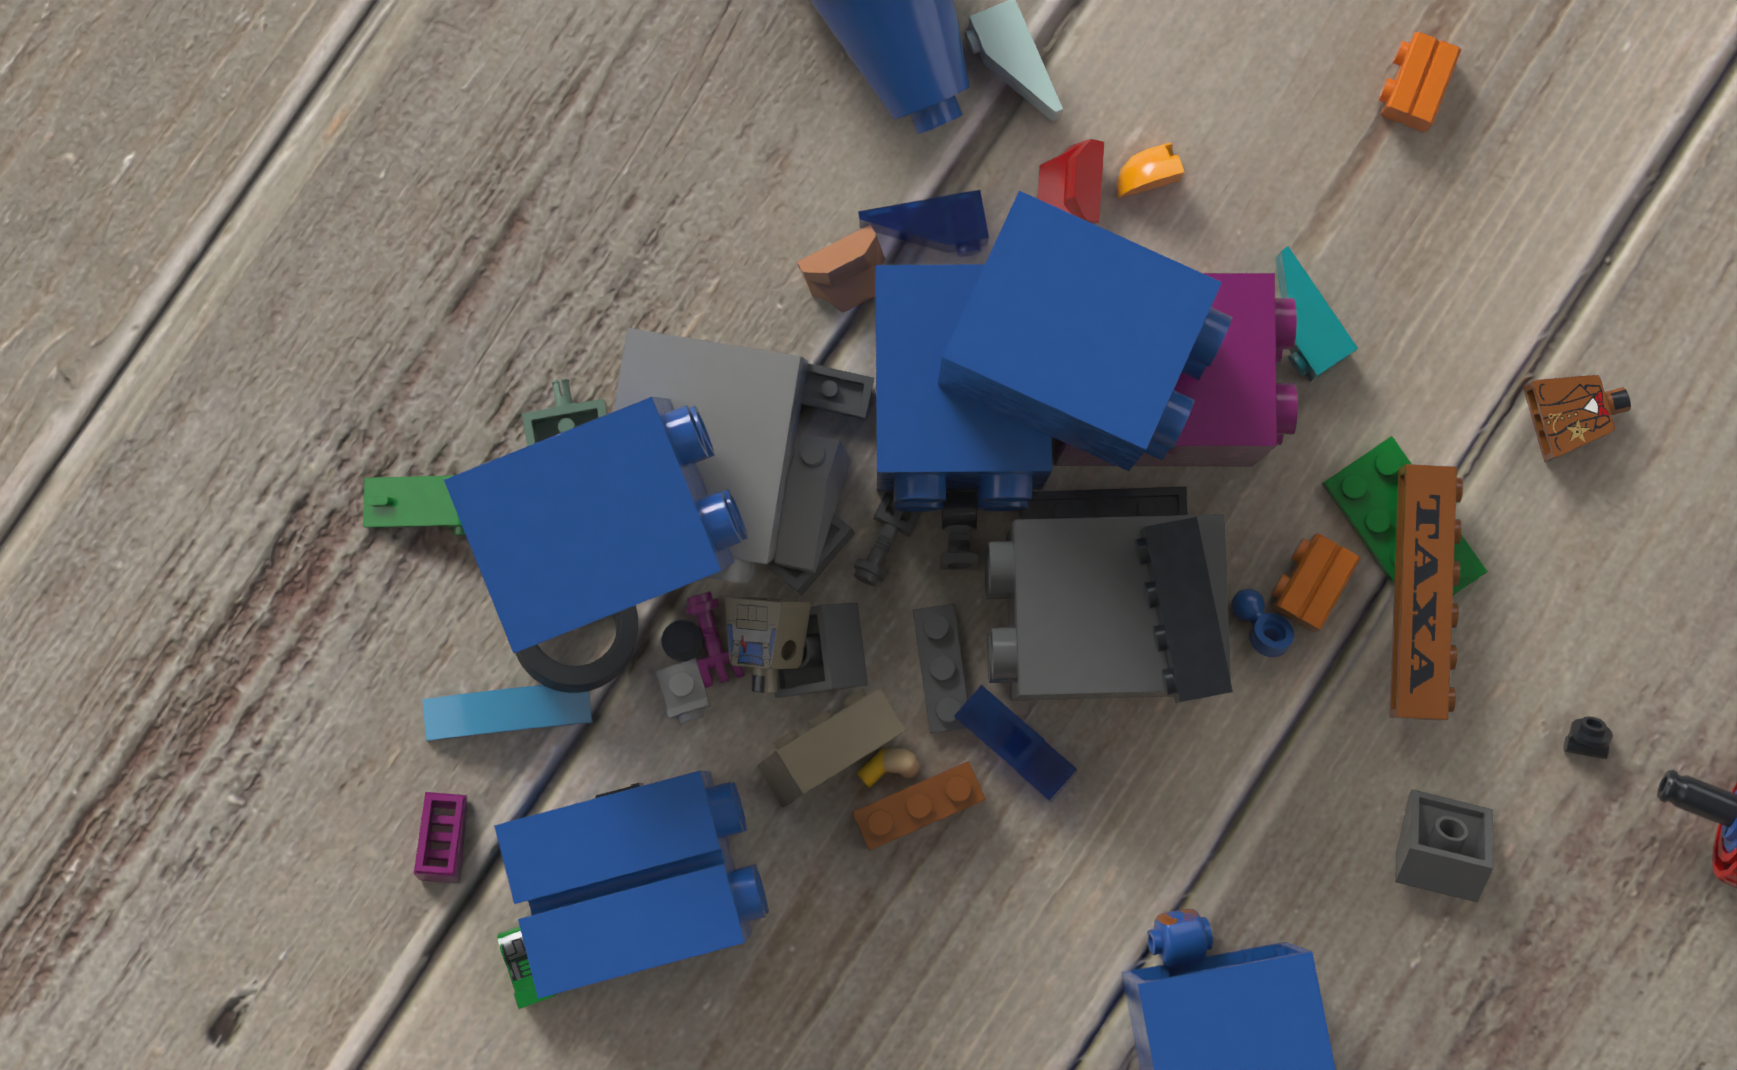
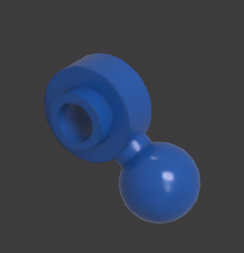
[1231,589,1294,657]

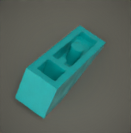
[1275,246,1358,382]

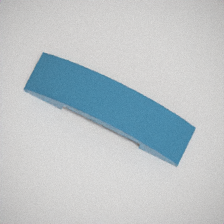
[422,685,593,741]

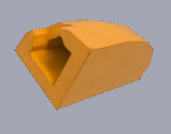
[1116,142,1184,199]

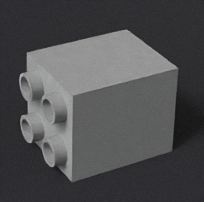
[614,328,809,583]

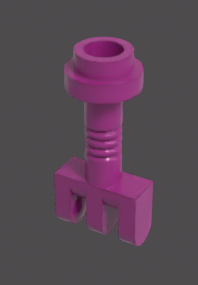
[685,591,745,688]

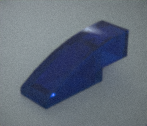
[954,685,1078,803]

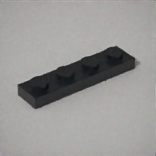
[1020,486,1188,520]

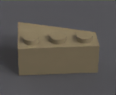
[757,688,906,808]

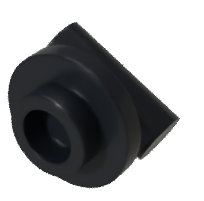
[1563,716,1613,759]

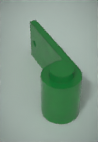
[363,475,466,536]

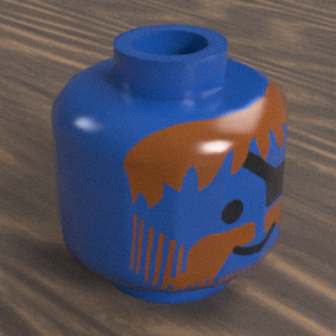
[1147,909,1213,967]

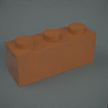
[853,761,986,851]

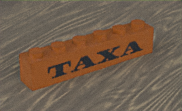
[1389,464,1463,721]

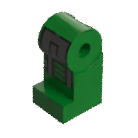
[497,925,558,1009]

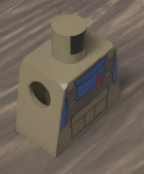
[725,597,811,693]

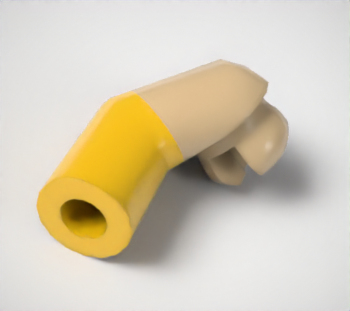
[856,748,920,788]

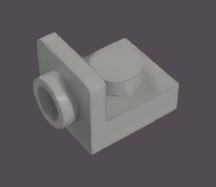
[656,658,711,724]

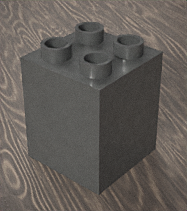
[985,514,1231,701]

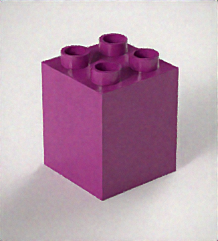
[1055,273,1298,467]

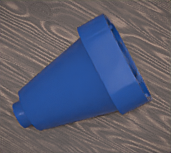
[810,0,970,134]

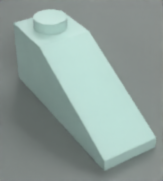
[964,0,1063,122]

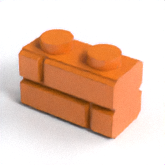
[1378,32,1462,132]
[1270,533,1361,632]

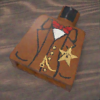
[1523,375,1631,462]

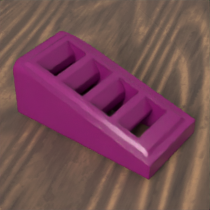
[414,792,468,884]

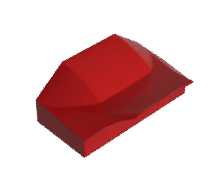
[1037,139,1104,224]

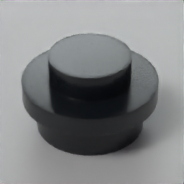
[661,620,703,662]

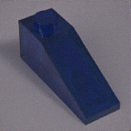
[858,190,989,257]

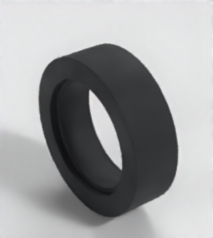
[515,605,638,693]

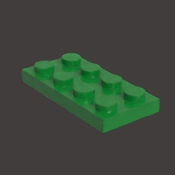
[1322,436,1488,595]

